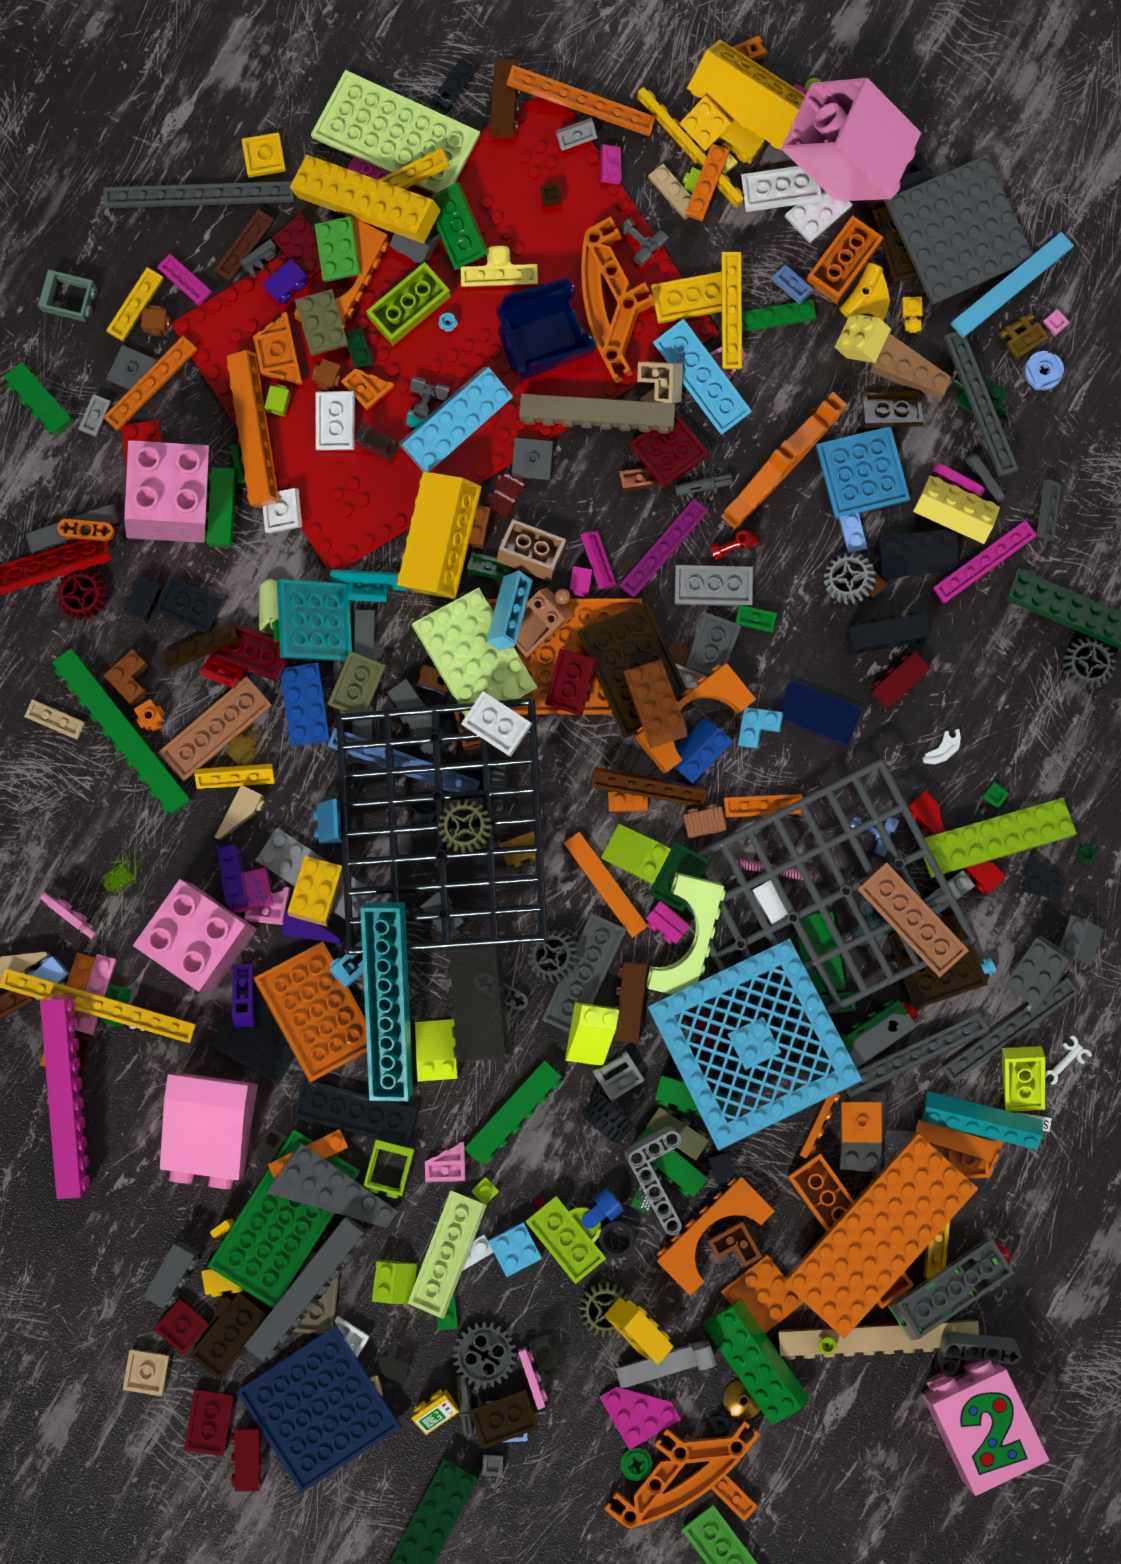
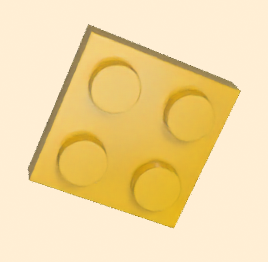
[679,95,733,151]
[242,132,286,178]

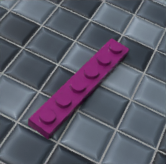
[619,499,708,599]

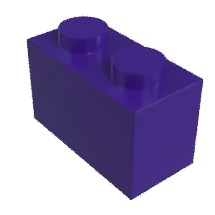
[262,259,308,306]

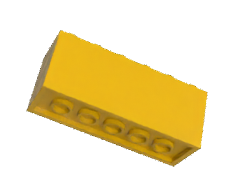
[687,40,806,150]
[397,471,482,599]

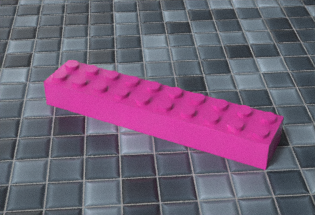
[40,994,90,1199]

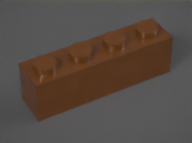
[490,60,522,138]
[614,962,647,1043]

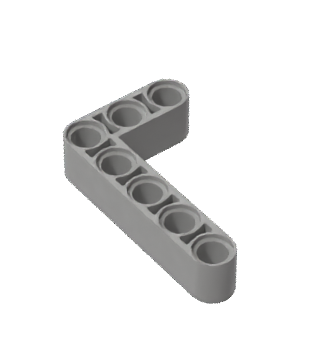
[625,1126,682,1235]
[615,1340,716,1388]

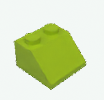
[372,1259,418,1304]

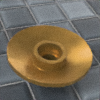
[723,1379,760,1420]

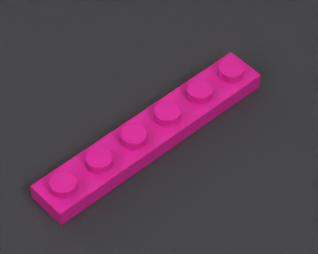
[932,520,1037,604]

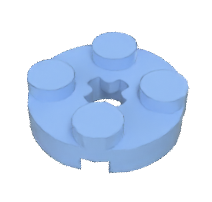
[1024,351,1064,390]

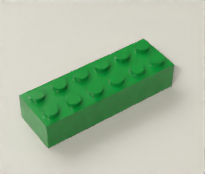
[703,1298,810,1425]

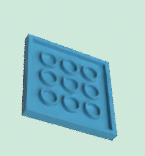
[816,427,910,519]

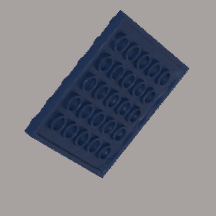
[236,1325,402,1494]

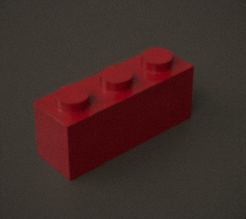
[870,652,931,710]
[231,1427,261,1492]

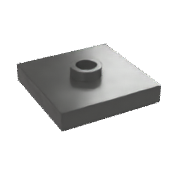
[106,345,157,390]
[511,438,553,480]

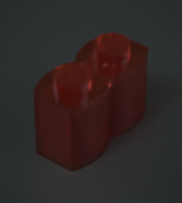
[485,472,525,519]

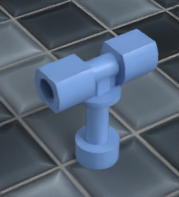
[850,816,899,857]

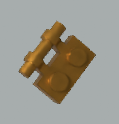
[998,313,1049,360]

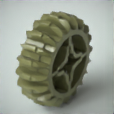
[438,799,492,853]
[579,1282,629,1337]

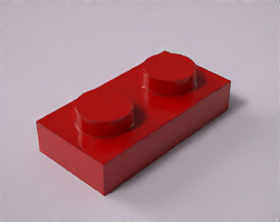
[200,657,244,689]

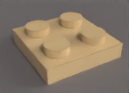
[123,1349,170,1396]

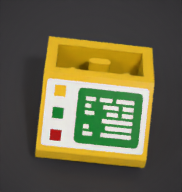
[411,1389,460,1435]

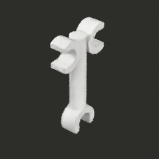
[1045,1036,1092,1085]

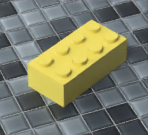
[913,475,1000,544]

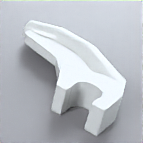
[923,729,961,764]

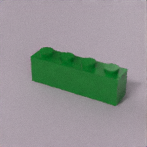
[4,362,74,437]
[204,467,237,548]
[632,1127,708,1197]

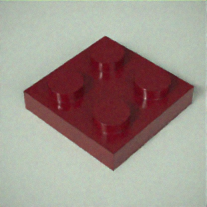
[153,1298,210,1355]

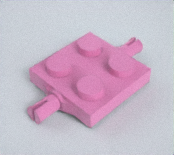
[40,892,97,940]

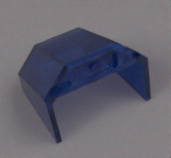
[496,278,596,380]

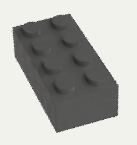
[837,1090,886,1173]

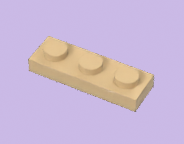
[648,164,691,220]

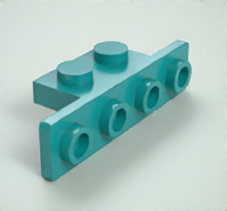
[330,569,407,602]

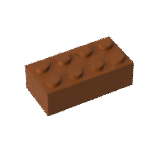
[624,659,687,749]

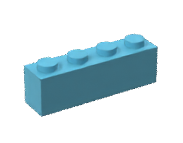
[486,571,533,651]

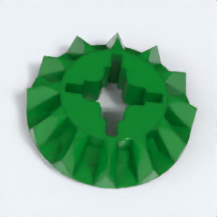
[620,1448,652,1481]

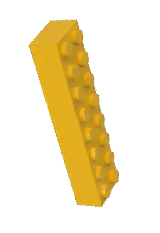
[289,154,441,244]

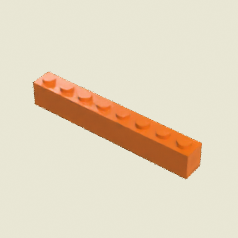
[227,350,280,507]

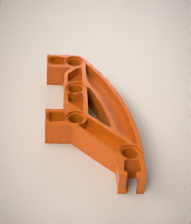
[581,216,656,383]
[721,392,848,529]
[604,1419,760,1528]

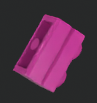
[646,901,691,944]

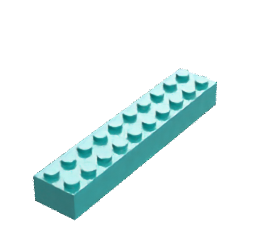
[360,902,413,1101]

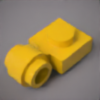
[902,297,922,333]

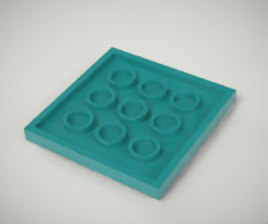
[277,579,352,661]

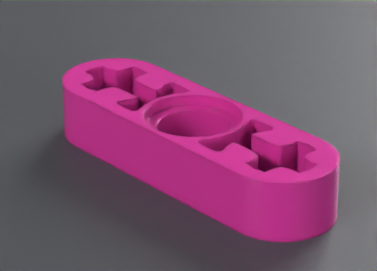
[931,463,985,498]

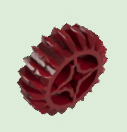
[54,570,108,621]

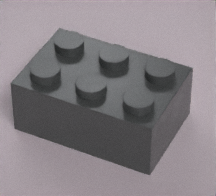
[1004,936,1074,1009]
[143,1241,200,1309]

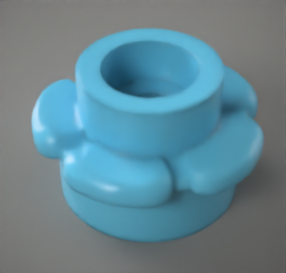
[438,313,457,332]
[981,958,997,976]

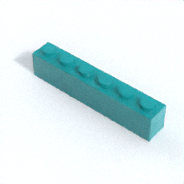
[921,1091,1043,1150]

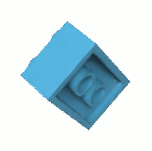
[314,799,342,844]

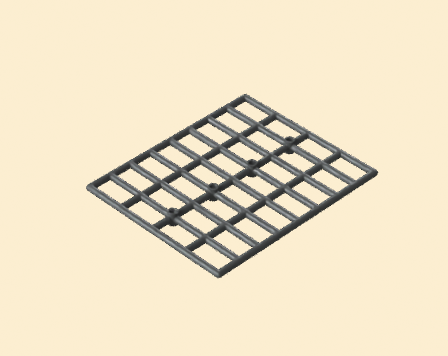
[686,759,976,1041]

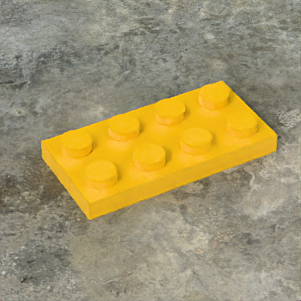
[651,272,722,324]

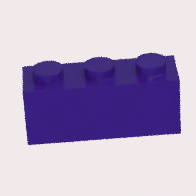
[217,844,249,910]

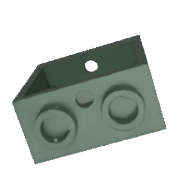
[38,270,97,322]

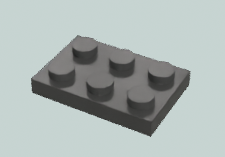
[685,612,741,676]

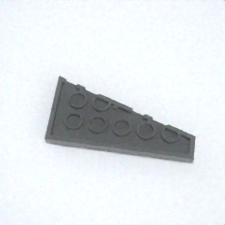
[266,1143,398,1228]

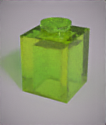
[102,864,136,894]

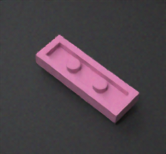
[518,1347,548,1410]

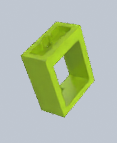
[364,1139,415,1199]

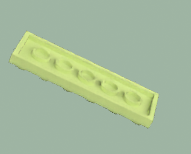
[408,1191,487,1318]

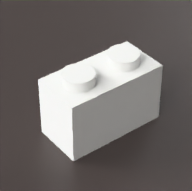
[752,880,788,925]

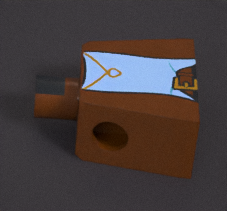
[414,665,449,695]

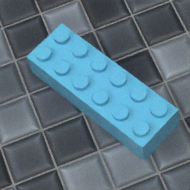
[398,367,513,472]

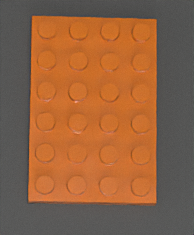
[253,942,367,1083]

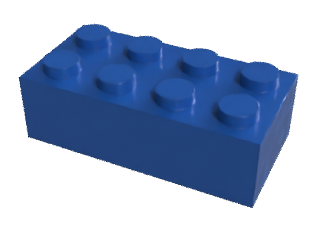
[281,663,331,748]

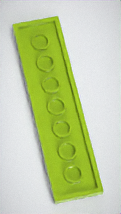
[923,798,1077,878]

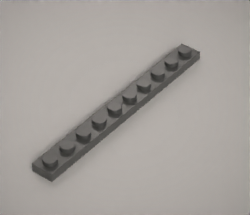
[103,181,294,208]

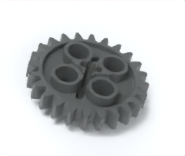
[451,1322,517,1389]

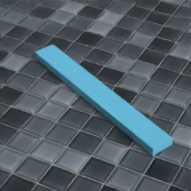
[951,232,1074,338]

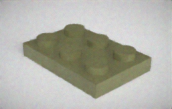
[295,289,348,356]
[327,651,386,713]

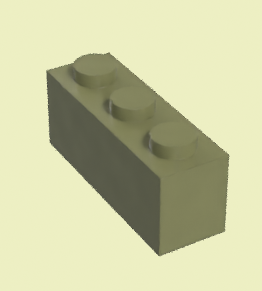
[646,1106,709,1160]

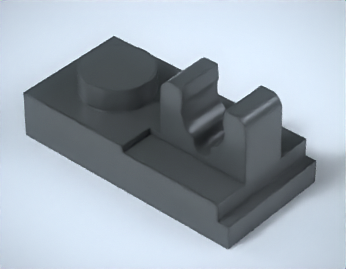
[240,239,278,278]

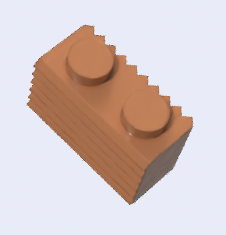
[683,804,727,839]

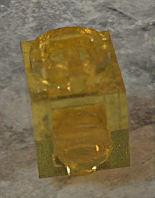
[225,734,258,766]

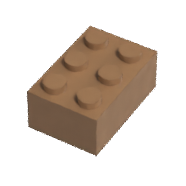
[496,519,566,582]

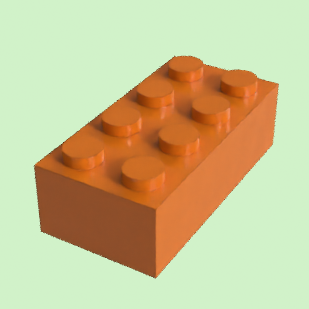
[806,215,884,304]

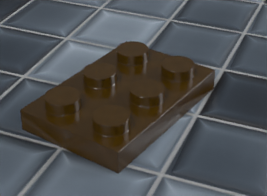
[862,391,923,428]
[469,1389,539,1449]

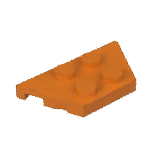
[253,312,302,385]
[930,1137,1005,1179]

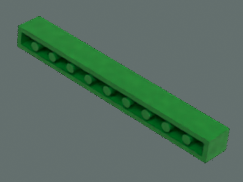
[52,648,192,815]

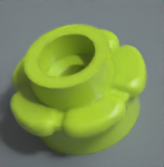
[818,1335,837,1355]

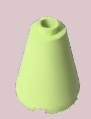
[259,579,279,635]

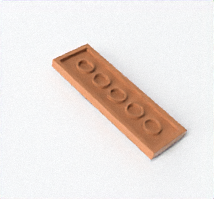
[158,676,272,782]
[858,863,969,977]

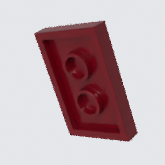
[271,214,321,282]
[545,648,598,716]
[184,1389,234,1456]

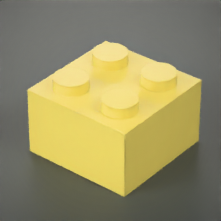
[835,313,891,363]

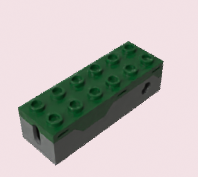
[800,999,919,1083]

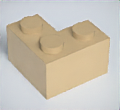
[637,361,683,403]

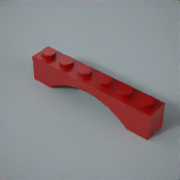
[908,791,1006,894]

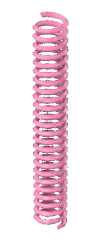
[738,858,814,880]

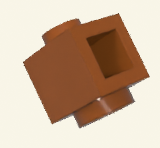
[141,305,171,336]
[311,359,342,392]

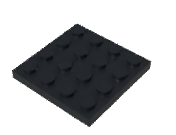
[211,981,295,1086]

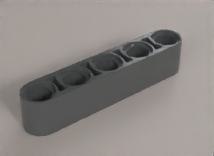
[26,505,121,554]

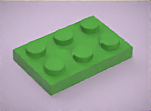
[315,217,361,282]

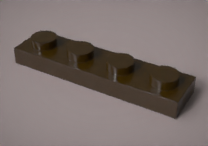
[163,622,239,671]

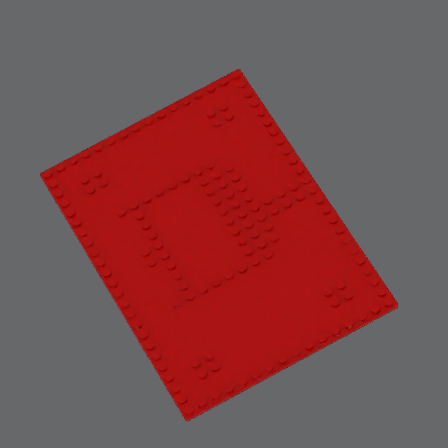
[172,96,718,573]

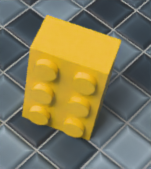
[287,856,343,926]
[604,1298,674,1365]

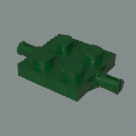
[953,374,1011,419]

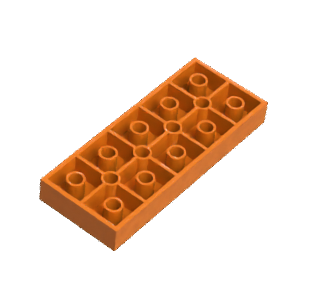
[782,1133,978,1339]

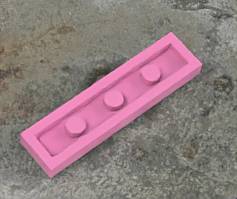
[77,954,117,1035]

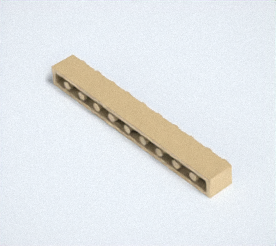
[777,1319,979,1360]

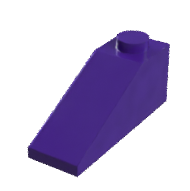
[282,912,342,944]
[232,964,255,1028]

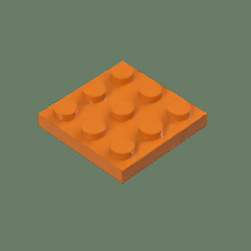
[721,1254,804,1333]

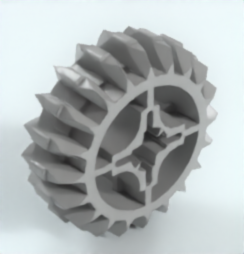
[824,552,876,604]

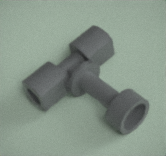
[619,218,669,267]
[410,376,450,420]

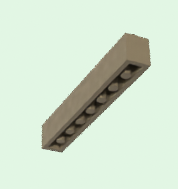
[519,394,675,433]

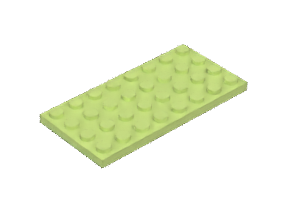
[311,70,481,194]

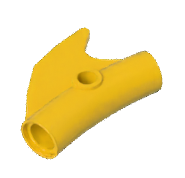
[839,263,890,321]

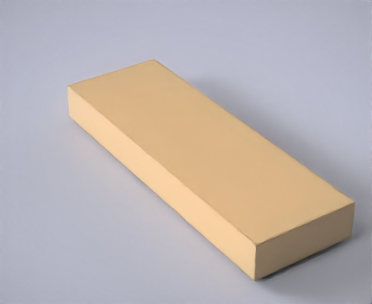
[24,699,86,740]

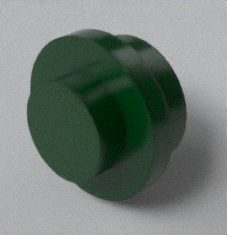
[1075,844,1096,864]

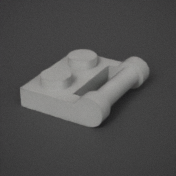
[593,1050,645,1101]

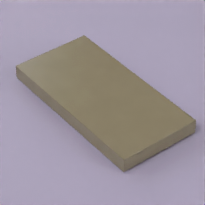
[293,1252,339,1334]

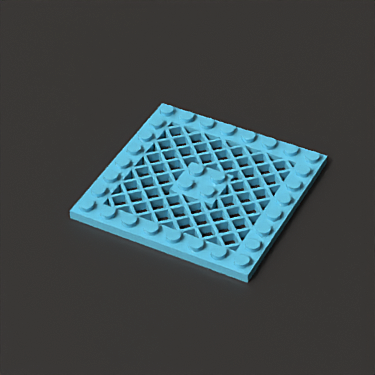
[648,939,862,1151]

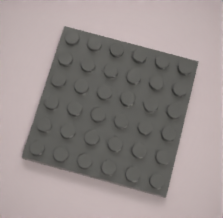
[884,155,1033,305]

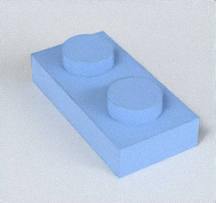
[839,513,867,554]

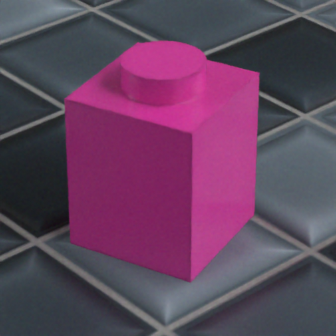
[569,566,592,597]

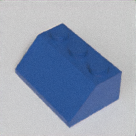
[673,717,733,784]

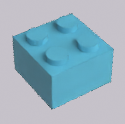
[488,1221,542,1277]

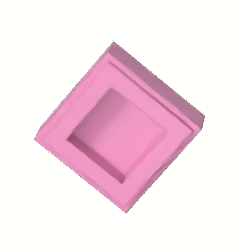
[1042,309,1070,336]

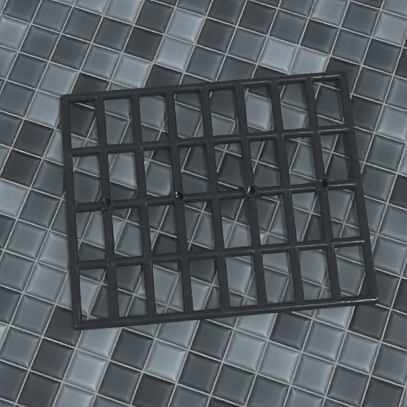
[336,697,548,955]

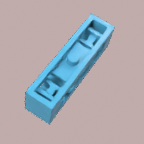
[330,935,363,989]

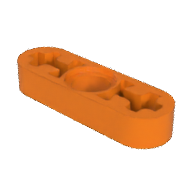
[57,519,115,541]

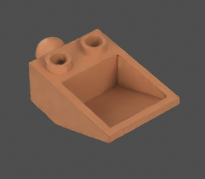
[515,587,573,658]

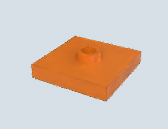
[841,1102,882,1143]

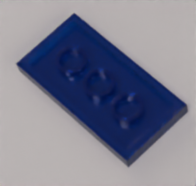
[778,681,862,746]

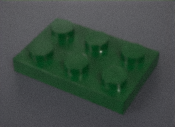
[648,842,710,912]

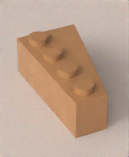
[870,333,951,400]

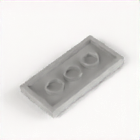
[675,565,753,606]

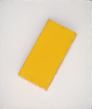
[210,1218,235,1238]

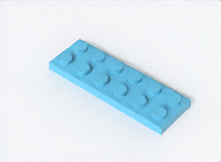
[653,319,752,435]

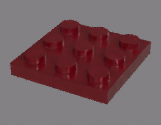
[629,412,710,489]

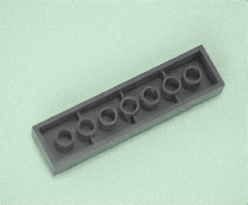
[244,1217,368,1361]

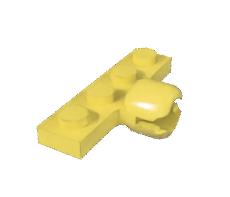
[461,246,538,287]

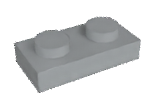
[555,118,597,151]
[78,394,112,437]

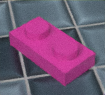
[601,145,621,185]

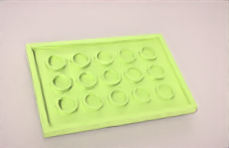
[412,588,537,717]

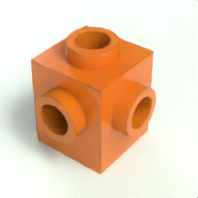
[134,699,165,731]

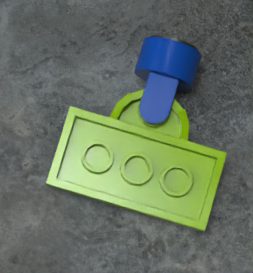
[525,1187,624,1284]

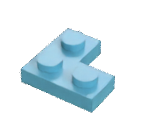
[738,707,784,749]

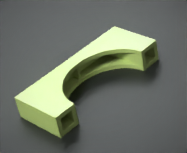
[646,872,725,995]

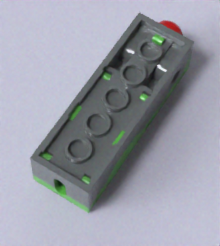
[888,1239,1014,1340]

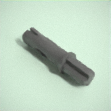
[675,474,733,496]
[455,1374,474,1435]

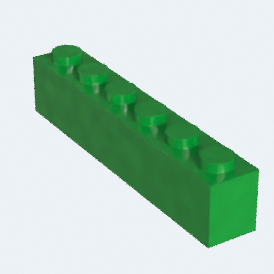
[464,1061,562,1165]

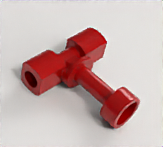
[711,531,759,560]

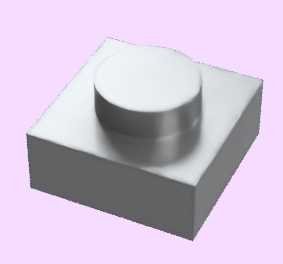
[482,1454,503,1477]

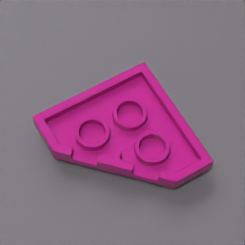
[599,1386,681,1450]

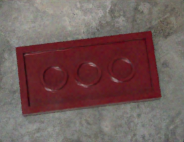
[210,622,290,682]

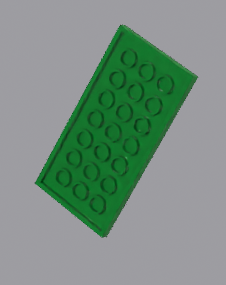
[207,1130,361,1308]

